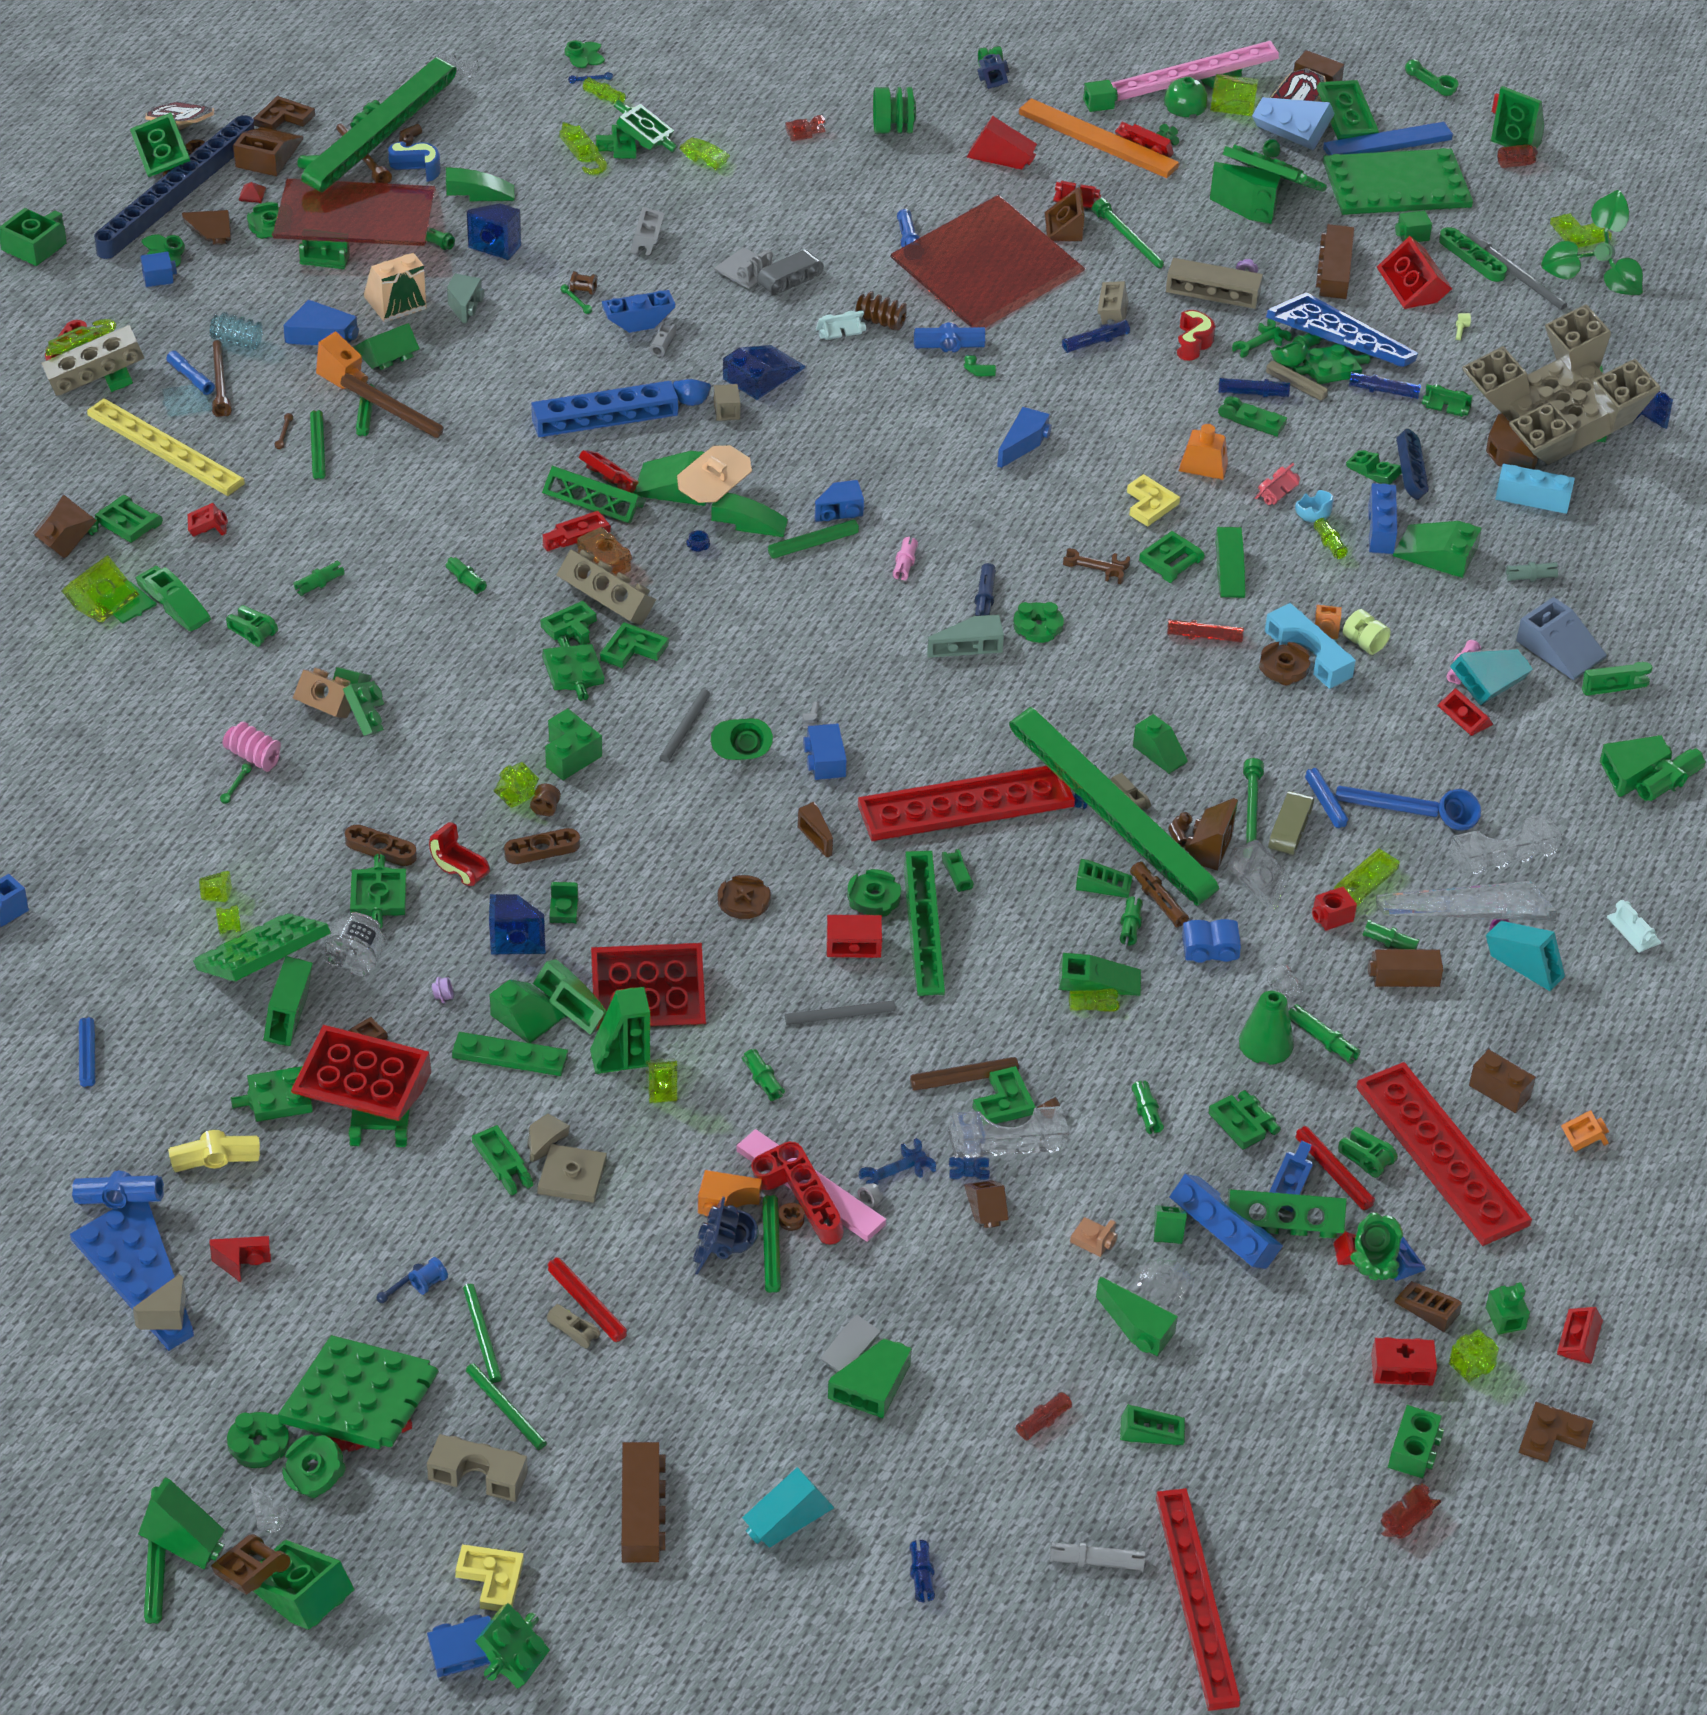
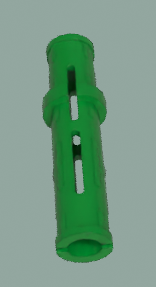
[1289,1004,1361,1064]

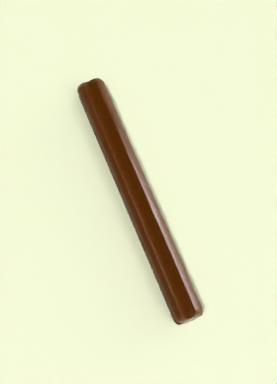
[340,373,444,438]

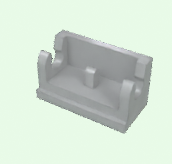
[630,207,664,255]

